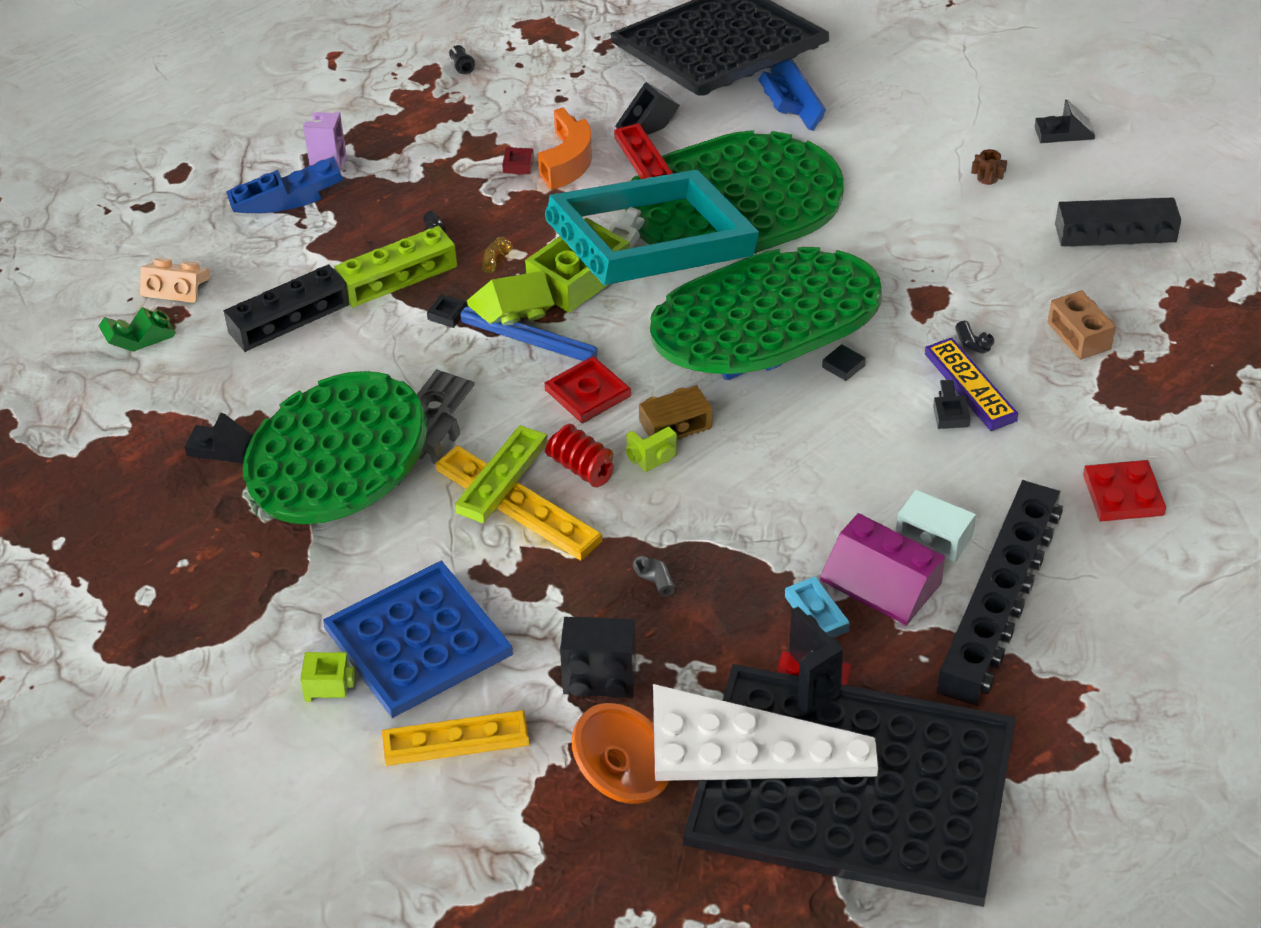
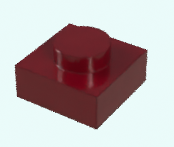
[502,147,534,175]

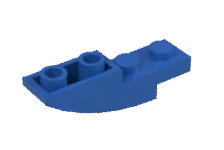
[226,156,344,213]

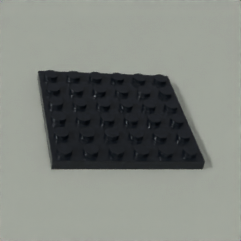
[610,0,829,96]

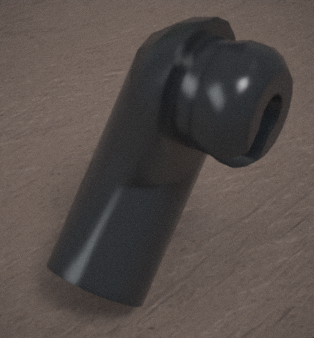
[423,211,446,233]
[955,321,995,354]

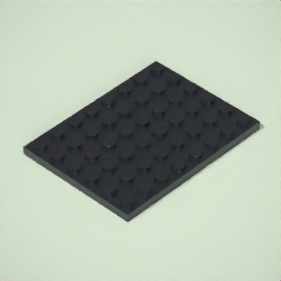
[683,664,1016,907]

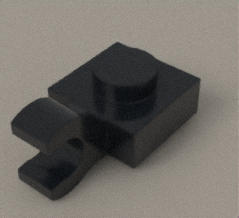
[933,379,971,429]

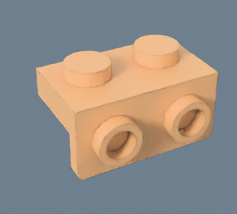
[140,258,210,303]

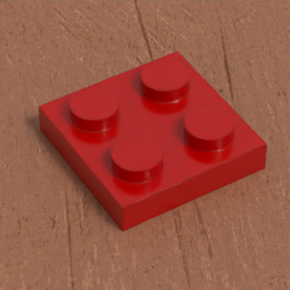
[1083,460,1166,522]

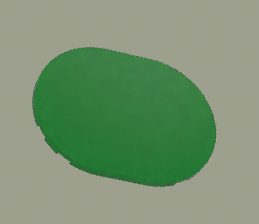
[625,130,844,253]
[650,247,882,374]

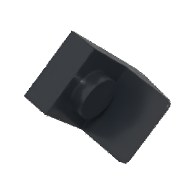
[1034,99,1095,143]
[184,413,253,464]

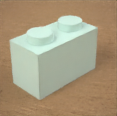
[896,489,976,562]

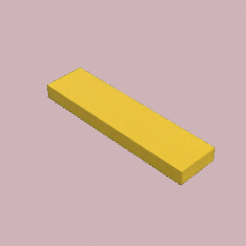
[382,710,529,766]

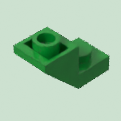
[98,307,176,352]

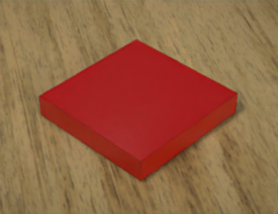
[544,356,631,424]

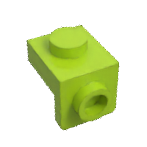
[625,426,677,472]

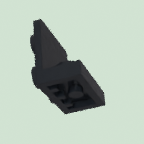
[789,606,843,715]

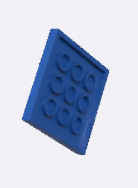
[323,560,513,718]

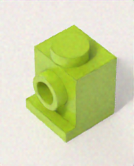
[300,652,356,702]

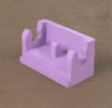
[303,112,347,172]

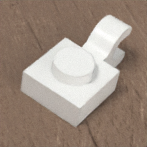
[608,207,645,248]

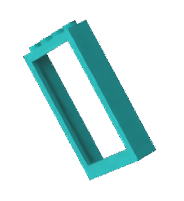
[545,170,759,285]

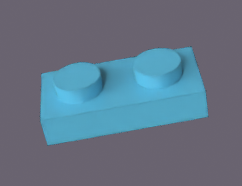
[785,576,850,637]

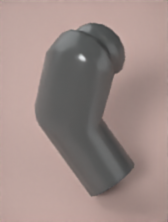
[633,556,675,597]

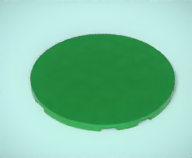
[243,371,427,524]

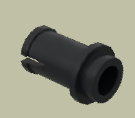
[449,45,475,74]

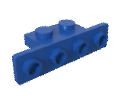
[758,59,826,131]

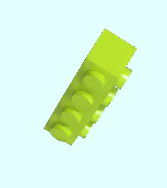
[334,226,457,308]

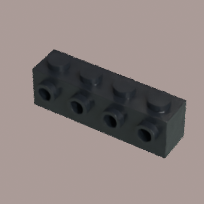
[1055,197,1182,247]
[223,264,350,352]

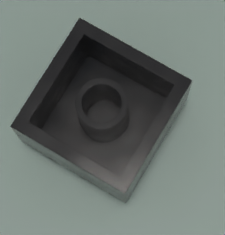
[560,617,636,698]

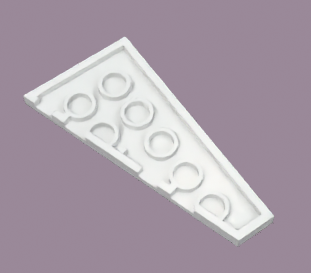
[653,684,878,781]

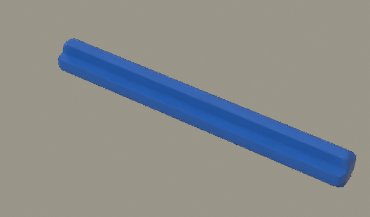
[461,306,598,361]

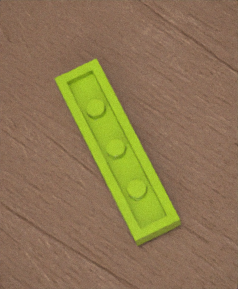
[455,425,548,524]

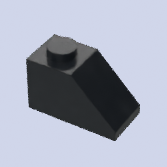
[615,81,680,135]

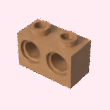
[1048,290,1116,360]

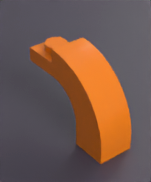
[538,107,592,190]

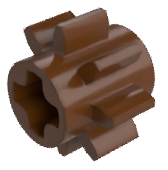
[971,149,1007,185]

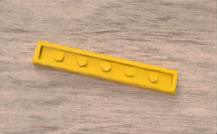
[435,445,603,561]

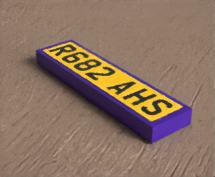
[925,337,1019,431]

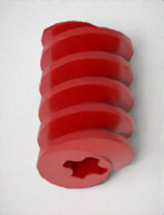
[545,423,614,488]

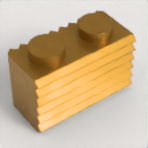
[639,385,712,439]

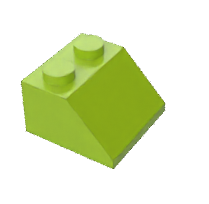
[467,271,554,326]

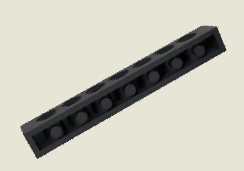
[937,480,1064,706]

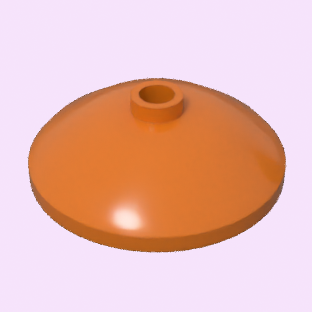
[572,703,669,804]

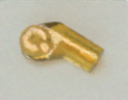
[482,236,513,273]

